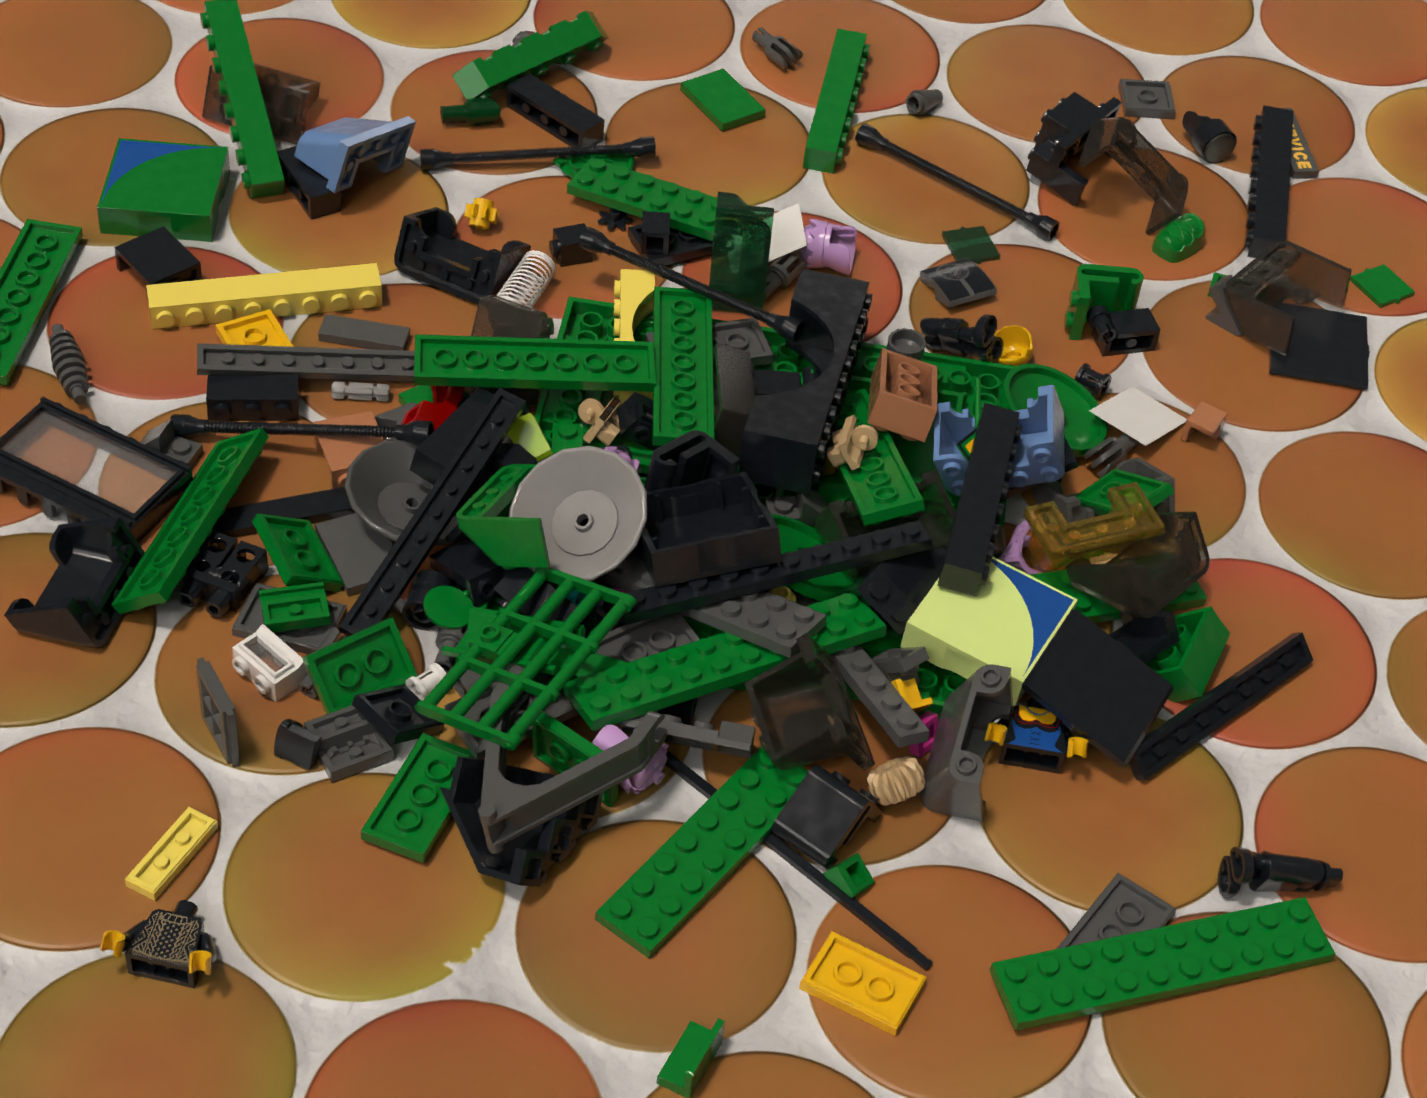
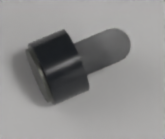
[1182,111,1237,163]

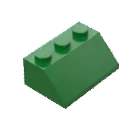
[1145,606,1230,702]

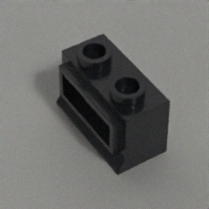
[617,392,661,451]

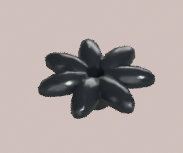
[598,208,633,231]

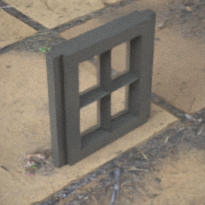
[196,658,240,768]

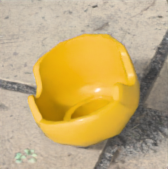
[994,325,1034,366]

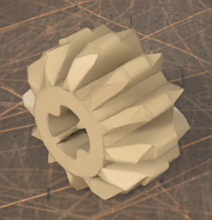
[867,756,926,806]

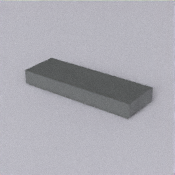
[318,314,410,351]

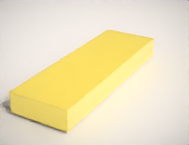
[125,807,218,901]

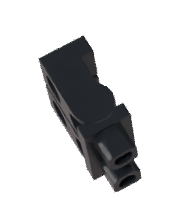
[179,530,269,618]

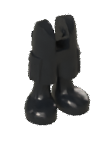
[920,314,1003,363]

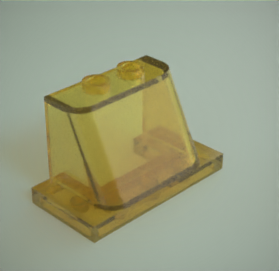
[1023,482,1165,573]

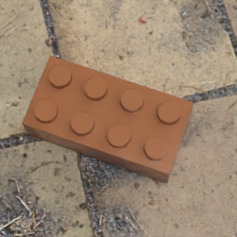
[867,348,938,442]

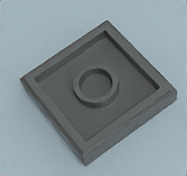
[1118,79,1176,119]

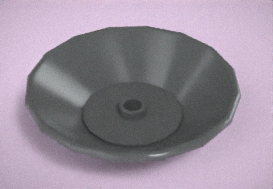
[345,440,466,545]

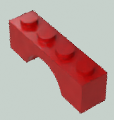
[401,386,465,431]

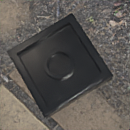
[352,684,444,745]

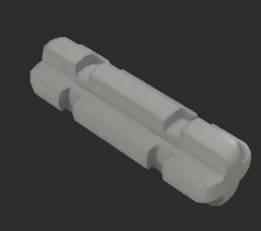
[331,381,390,402]

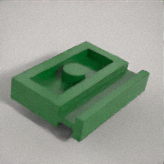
[259,582,331,632]

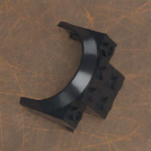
[1026,92,1140,206]

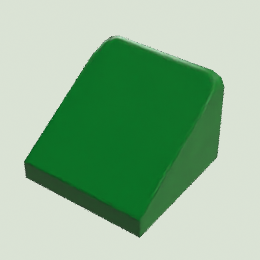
[823,853,875,898]

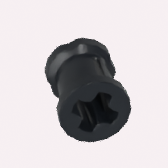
[1075,363,1112,398]

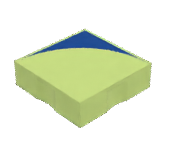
[900,556,1078,706]

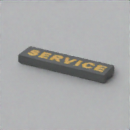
[1282,108,1319,179]

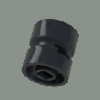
[402,570,453,631]

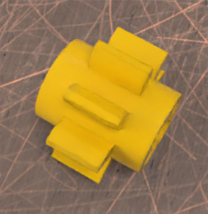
[464,198,499,230]

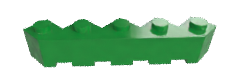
[452,11,608,99]

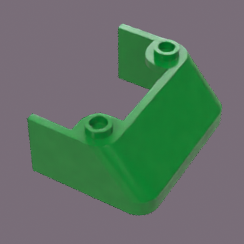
[456,464,550,569]

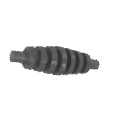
[49,324,89,404]

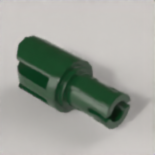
[440,98,500,126]

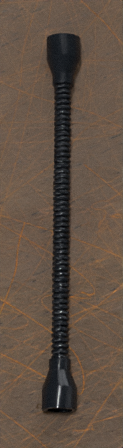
[855,123,1060,241]
[420,136,656,171]
[579,227,805,343]
[170,414,434,445]

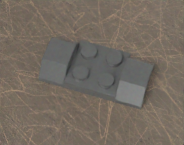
[617,710,756,759]

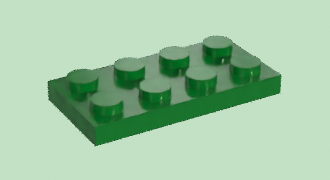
[361,733,474,863]

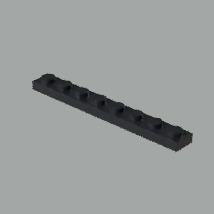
[1129,632,1313,780]

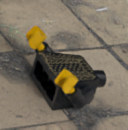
[100,900,217,988]

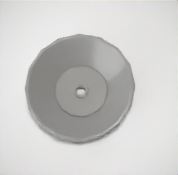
[509,446,647,581]

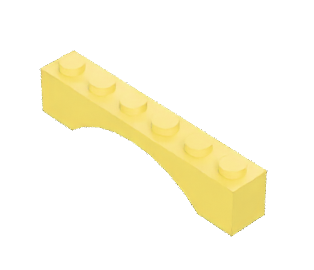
[613,269,655,408]

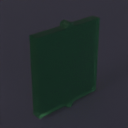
[942,226,1000,264]

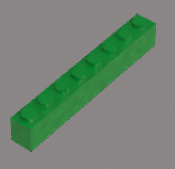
[200,0,285,199]
[803,29,870,174]

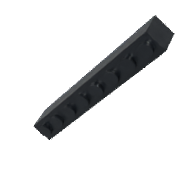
[1244,105,1294,262]
[937,403,1022,596]

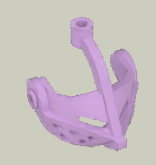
[998,513,1058,575]

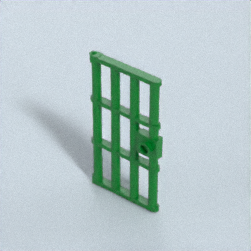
[415,567,637,751]

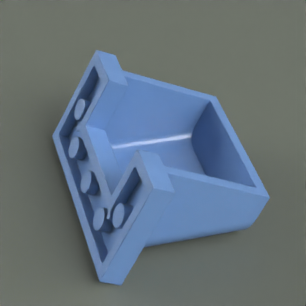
[294,116,416,193]

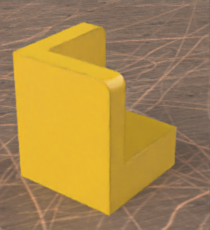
[890,678,934,713]

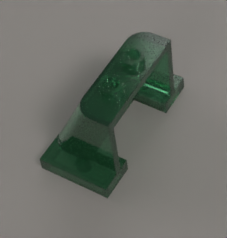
[709,192,774,313]

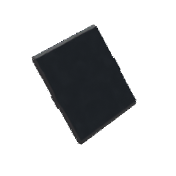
[1267,301,1370,390]
[1021,609,1174,768]

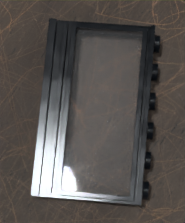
[0,397,193,543]

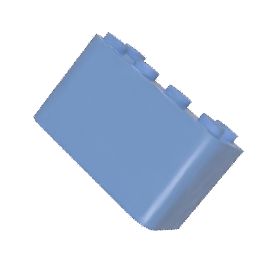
[933,385,1065,496]

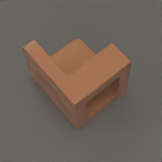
[1181,401,1228,442]

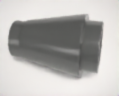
[906,89,943,115]

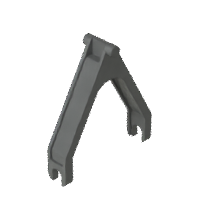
[478,665,667,854]

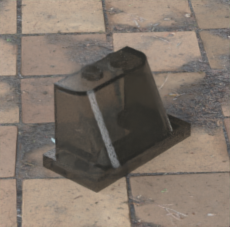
[202,63,321,145]
[744,633,875,771]

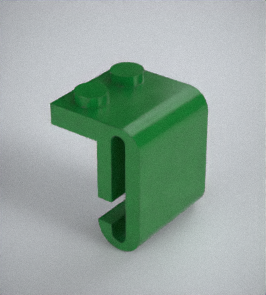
[1064,264,1144,341]

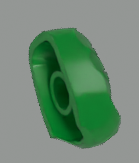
[1152,213,1206,263]

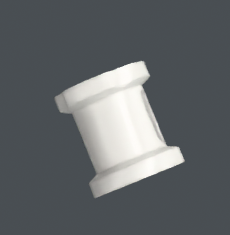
[406,663,446,700]

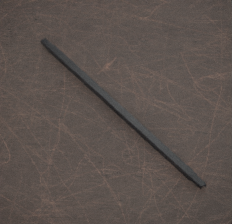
[665,750,933,971]

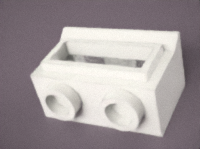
[232,624,306,702]

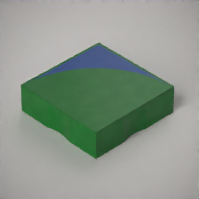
[97,138,230,242]

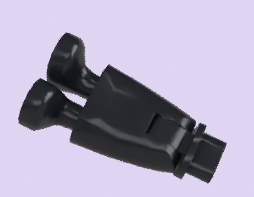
[1218,847,1343,898]

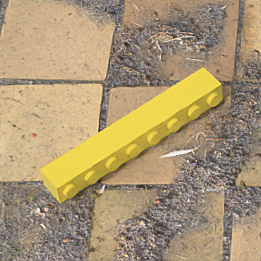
[146,263,382,330]

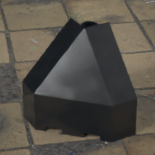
[440,756,604,887]

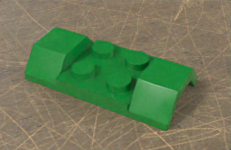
[441,606,586,676]

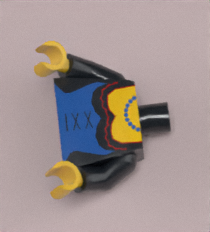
[984,698,1088,774]

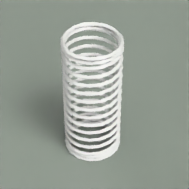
[490,250,556,329]

